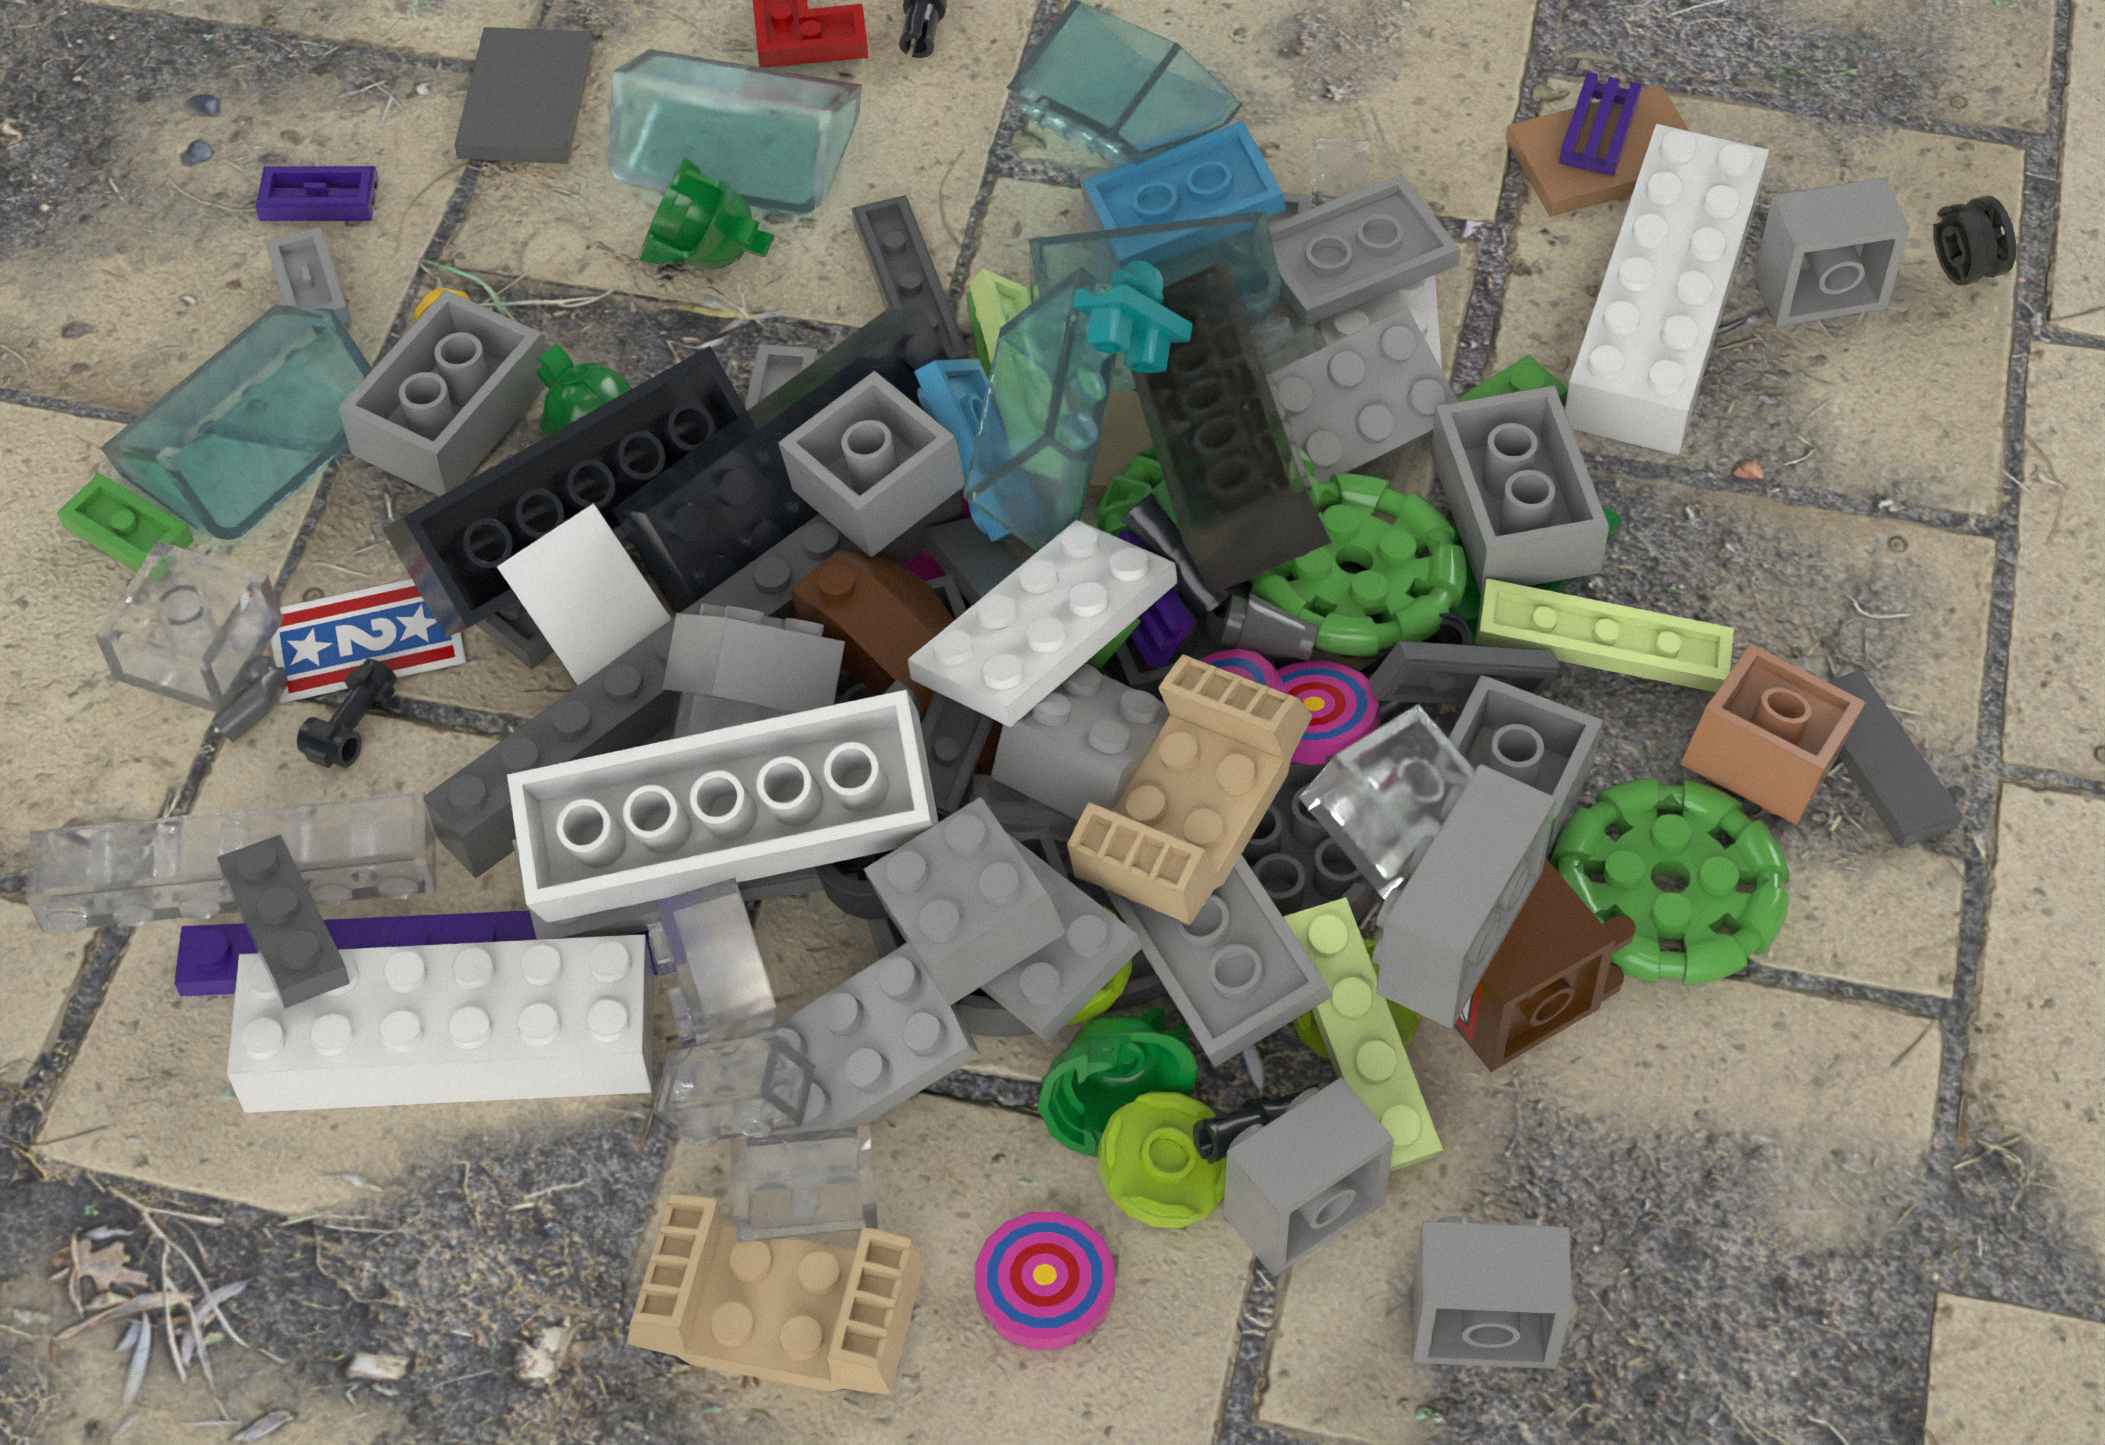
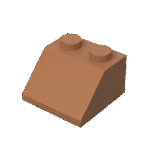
[1680,643,1866,825]

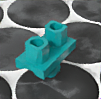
[1072,260,1193,373]

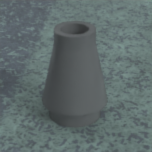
[1219,593,1318,661]

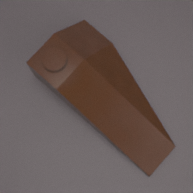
[791,551,1003,774]

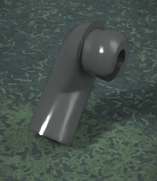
[212,655,288,742]

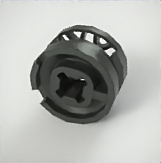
[1933,196,2016,285]

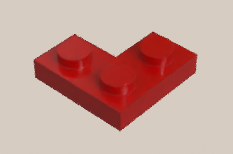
[753,0,869,68]

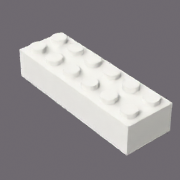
[1565,124,1769,456]
[507,690,939,923]
[227,934,654,1113]

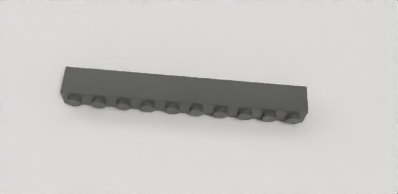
[423,490,963,879]

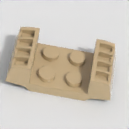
[1067,654,1312,925]
[627,1194,925,1395]

